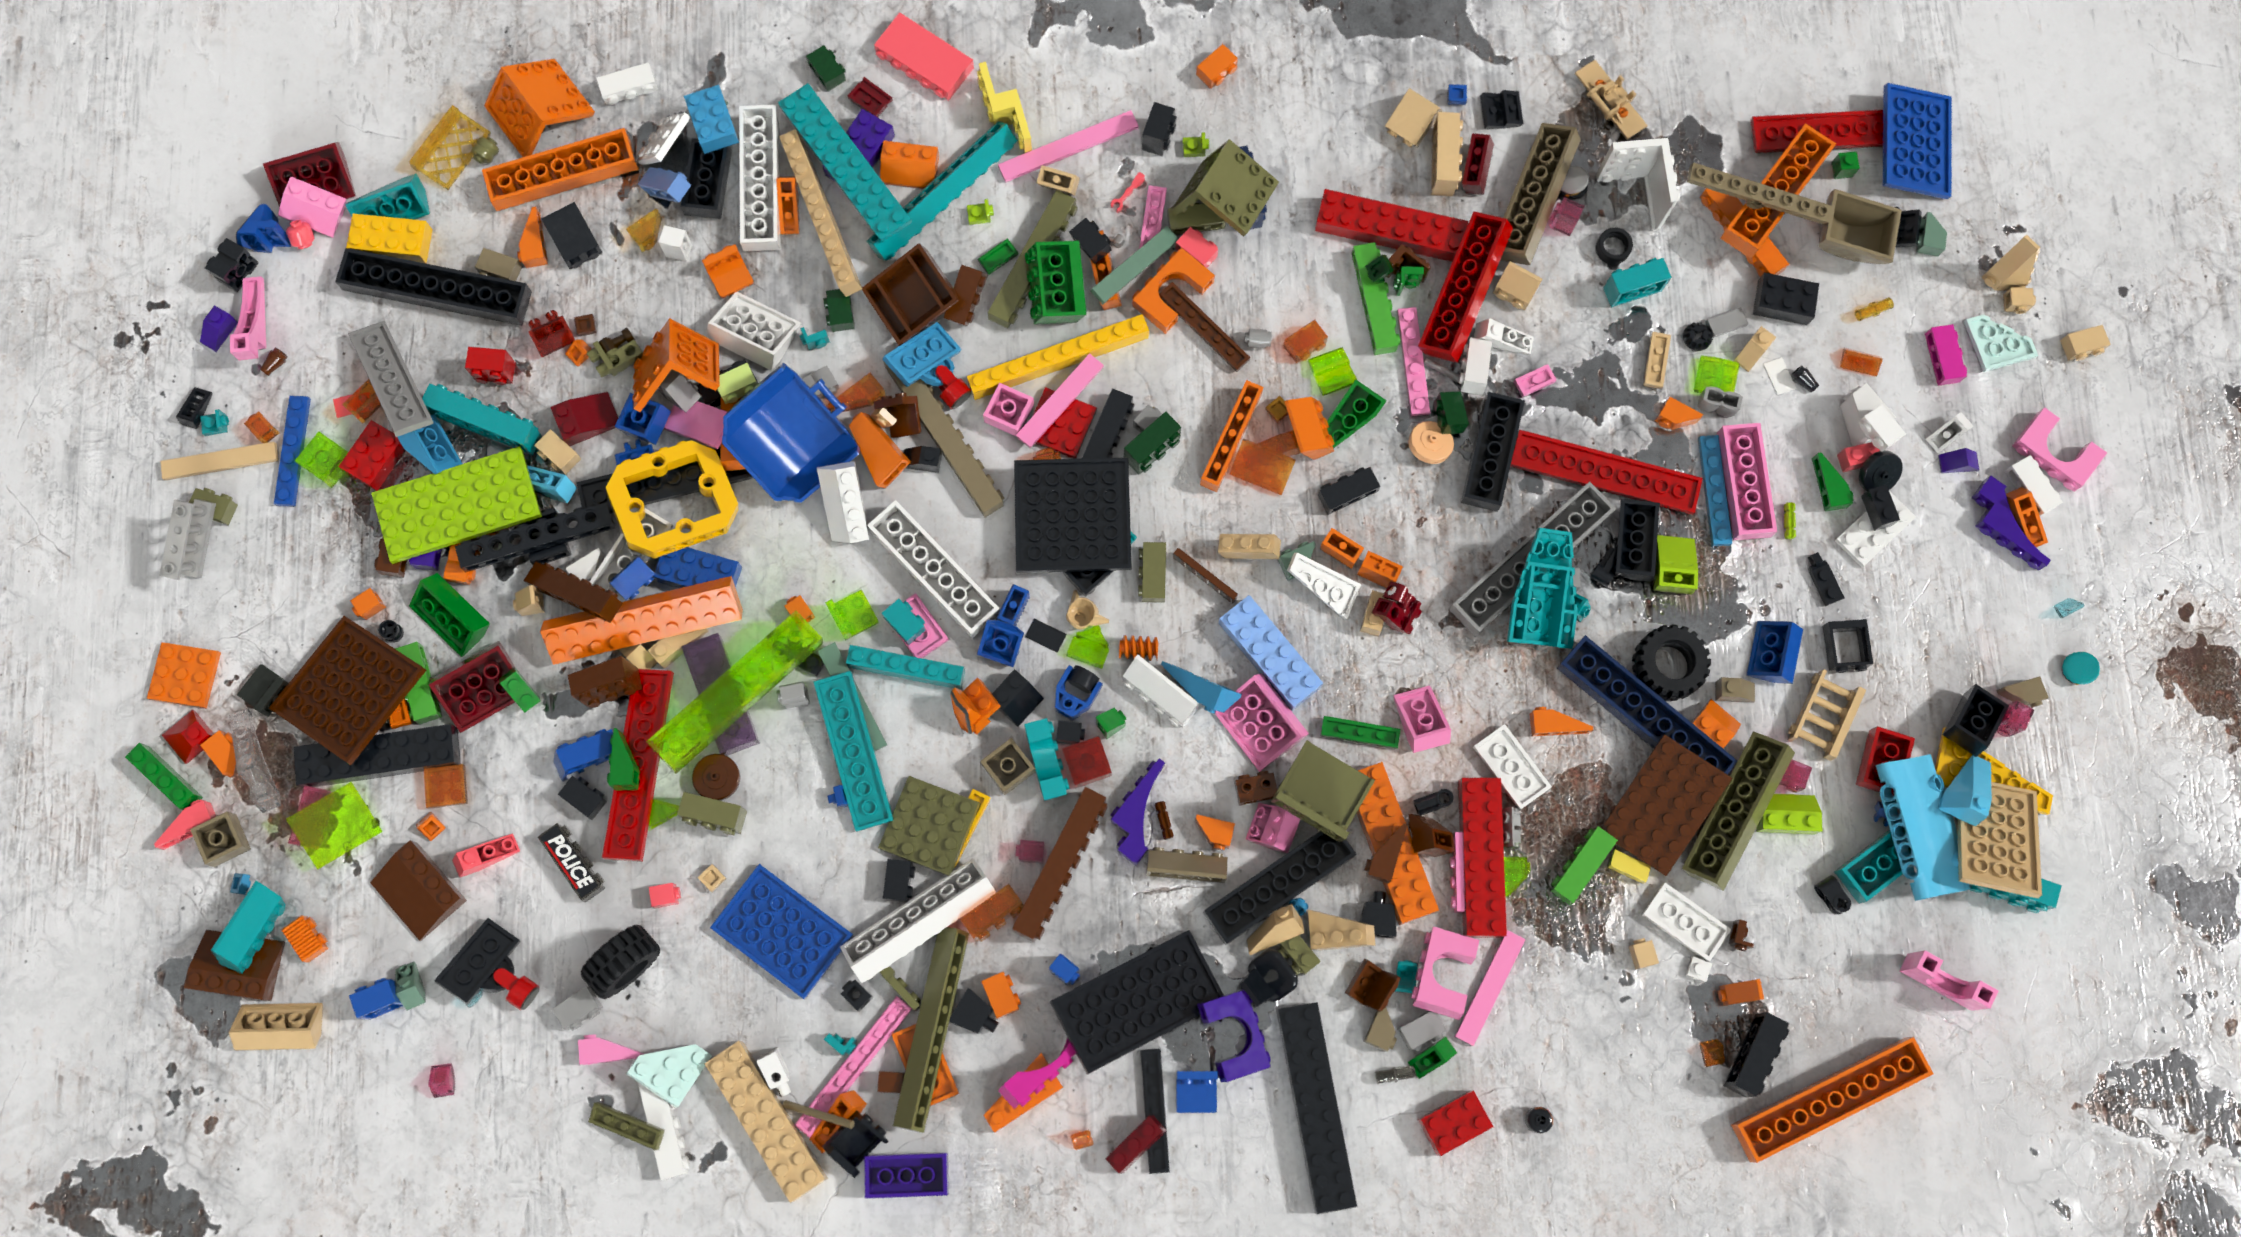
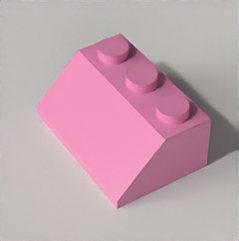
[278,177,347,238]

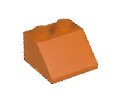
[1691,699,1741,749]

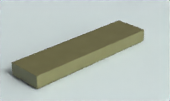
[588,1102,665,1150]

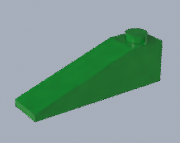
[1327,380,1387,449]

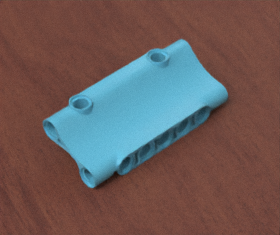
[1876,754,1971,901]

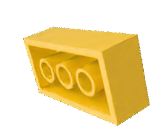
[346,214,433,264]

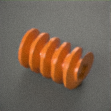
[1119,635,1159,661]

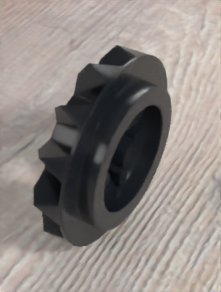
[1683,322,1713,351]

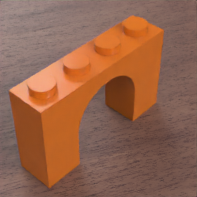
[1132,248,1215,334]

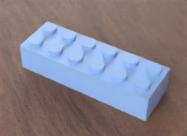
[1218,595,1323,711]

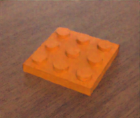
[147,642,221,709]

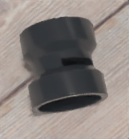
[378,620,404,643]

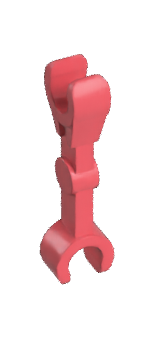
[1111,172,1145,212]

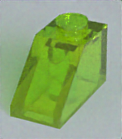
[648,799,679,831]
[1504,857,1531,898]

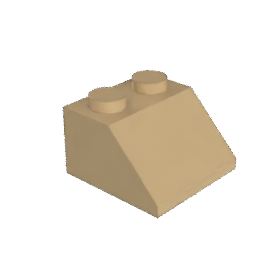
[1493,261,1543,310]

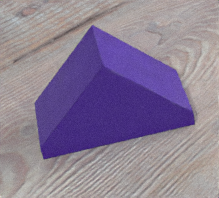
[1938,448,1980,473]

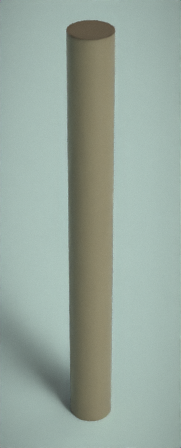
[783,1100,854,1129]

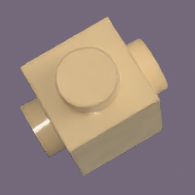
[2003,286,2036,314]

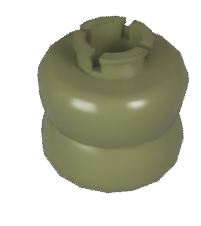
[471,137,499,164]

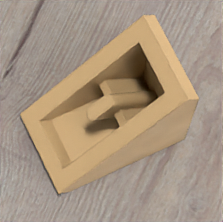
[618,644,658,670]

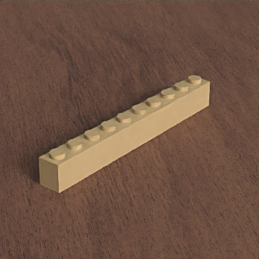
[779,129,862,297]

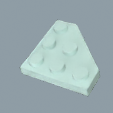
[1964,314,2038,372]
[626,1044,712,1108]

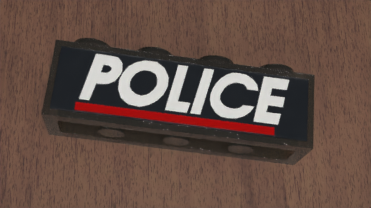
[538,823,605,903]

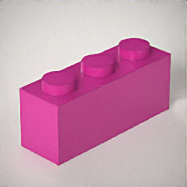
[1925,324,1967,386]

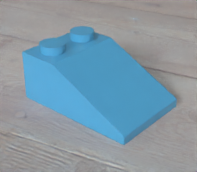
[398,414,462,474]

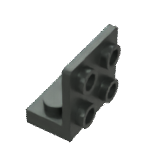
[237,664,289,717]

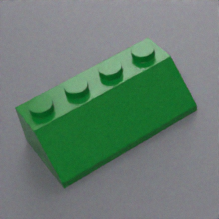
[409,573,490,657]

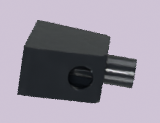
[1359,891,1397,938]
[949,988,999,1034]

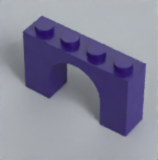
[1197,989,1271,1082]

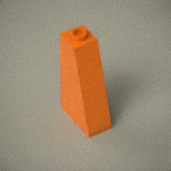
[849,412,911,488]

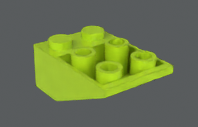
[1653,535,1698,595]

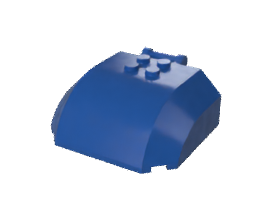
[722,362,860,503]

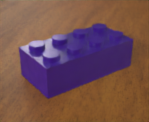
[823,109,895,181]
[865,1153,949,1199]

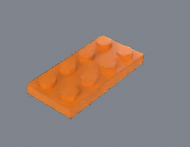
[891,1023,959,1106]

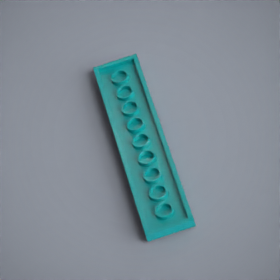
[778,83,912,243]

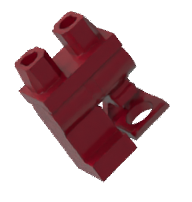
[1371,581,1422,634]

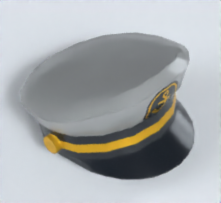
[1560,166,1589,198]

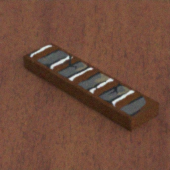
[1173,548,1238,604]

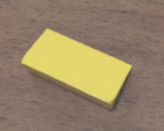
[1607,849,1651,884]

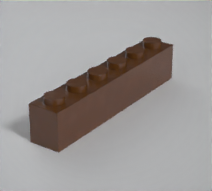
[523,562,623,623]

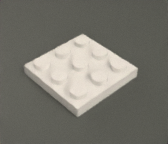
[637,113,691,165]

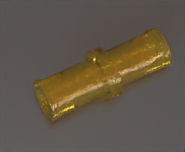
[1855,297,1894,321]

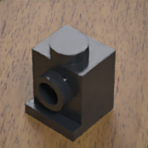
[841,980,874,1012]

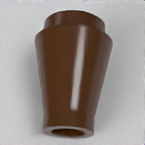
[260,347,288,376]

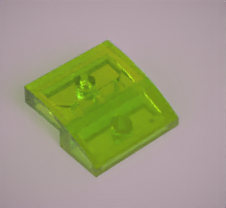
[1308,347,1357,396]
[1694,355,1740,393]

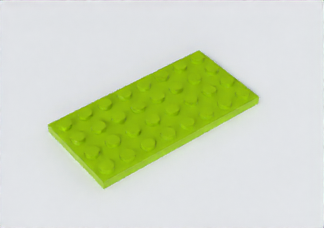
[372,446,542,564]

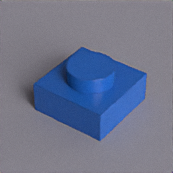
[1448,84,1467,105]

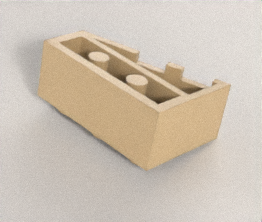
[1308,910,1375,951]

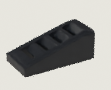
[176,387,213,429]

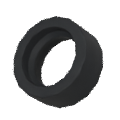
[1596,227,1633,265]

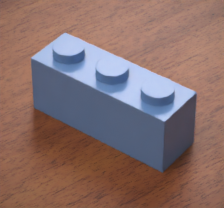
[638,167,691,203]

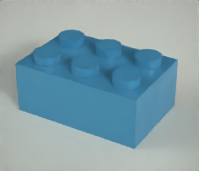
[684,85,739,154]

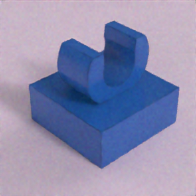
[827,785,848,807]
[1874,801,1898,827]

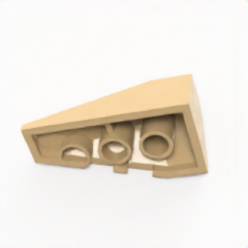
[1981,234,2040,291]

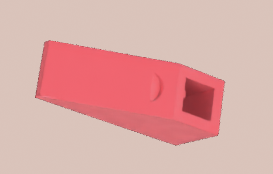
[452,833,520,878]

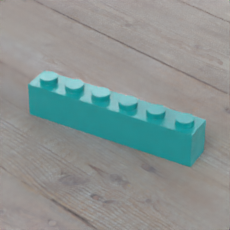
[846,645,965,690]

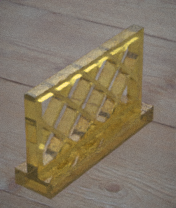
[409,105,491,190]

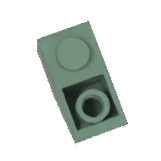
[1917,212,1947,257]
[1278,541,1316,581]
[395,962,426,1011]

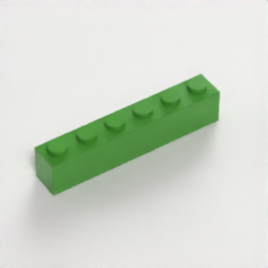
[1351,242,1400,356]

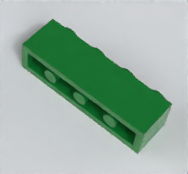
[125,743,203,810]

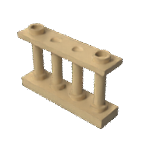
[1788,669,1866,761]

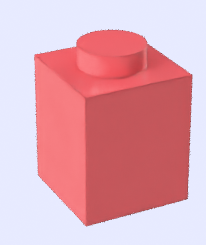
[649,883,681,909]

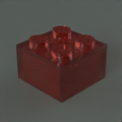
[1062,736,1112,789]

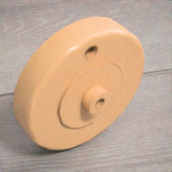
[1408,421,1454,464]

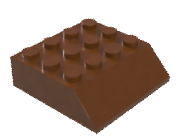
[862,243,959,346]

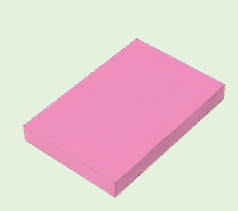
[896,593,949,658]

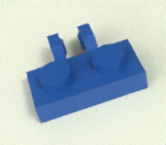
[615,439,654,465]

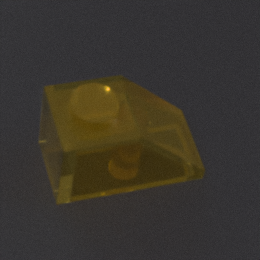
[626,208,662,253]

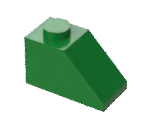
[1096,707,1127,739]
[1408,1036,1457,1079]

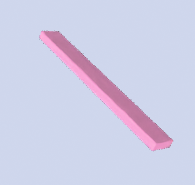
[998,110,1139,182]
[794,996,912,1138]

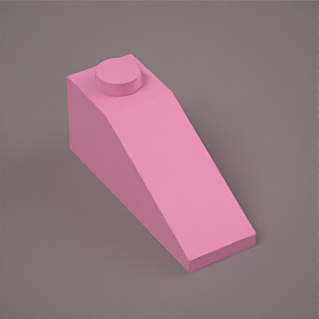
[578,1034,644,1065]

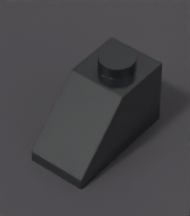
[904,446,942,473]

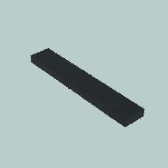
[1140,1049,1170,1174]

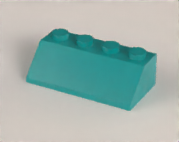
[211,881,286,973]

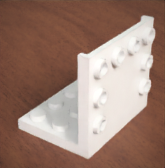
[1596,138,1680,231]

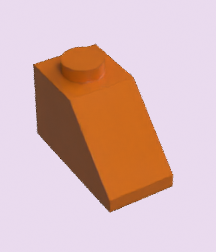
[1655,397,1703,430]
[200,730,238,778]
[1195,814,1235,851]

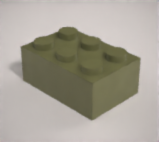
[677,792,747,836]

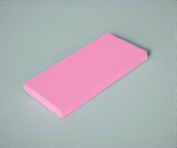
[664,401,727,449]

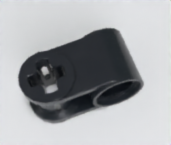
[1814,875,1851,915]

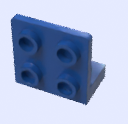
[1176,1071,1218,1113]

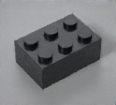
[1753,272,1820,325]
[1942,684,2009,757]

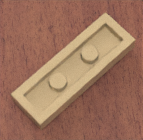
[1643,332,1671,389]

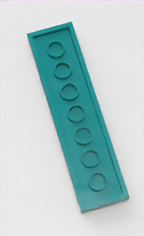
[814,671,893,832]

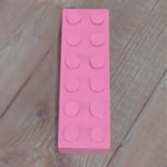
[1717,423,1777,541]

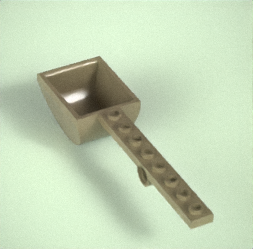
[1687,162,1902,264]

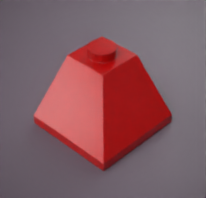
[162,710,214,764]

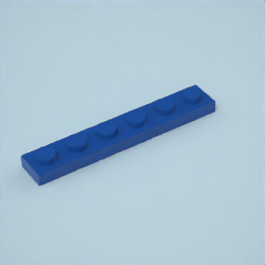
[274,396,311,507]

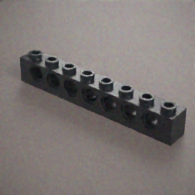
[455,502,615,572]

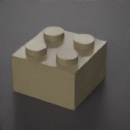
[980,738,1036,795]
[190,811,251,867]

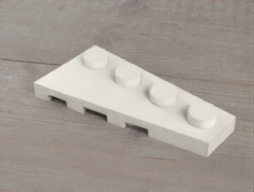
[1287,553,1361,620]

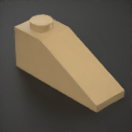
[648,628,708,669]
[1247,904,1304,955]

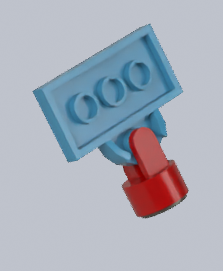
[882,322,972,409]

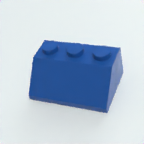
[1747,621,1803,684]

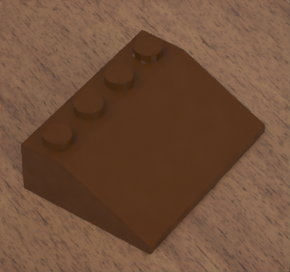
[370,840,467,941]
[184,930,285,1001]

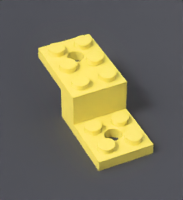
[977,62,1032,153]

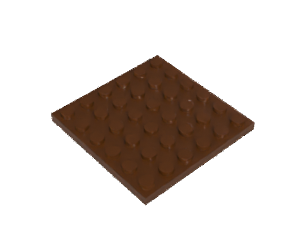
[269,616,426,765]

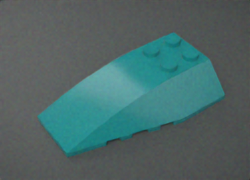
[1507,528,1578,649]

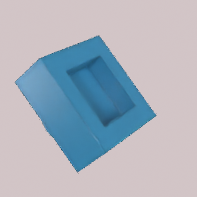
[230,873,251,895]

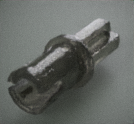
[1375,1066,1416,1084]

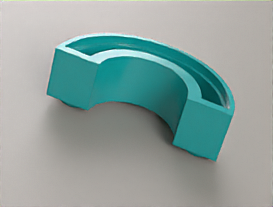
[1024,718,1070,801]

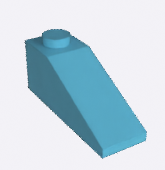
[527,465,577,503]

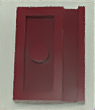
[847,77,893,117]

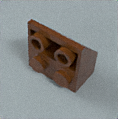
[1409,814,1455,857]

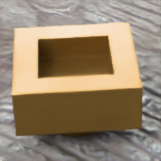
[1265,396,1288,423]

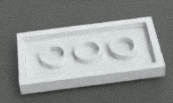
[1834,491,1916,568]
[1473,724,1552,810]
[1642,883,1731,962]

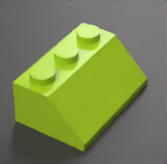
[1756,794,1822,835]

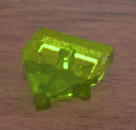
[1066,625,1109,669]

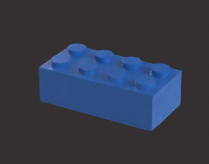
[653,547,742,588]

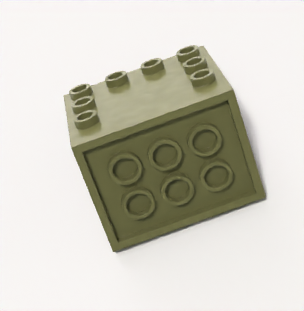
[1170,139,1279,237]
[1271,740,1375,842]

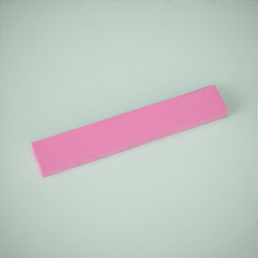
[1016,353,1104,448]
[1455,930,1526,1046]

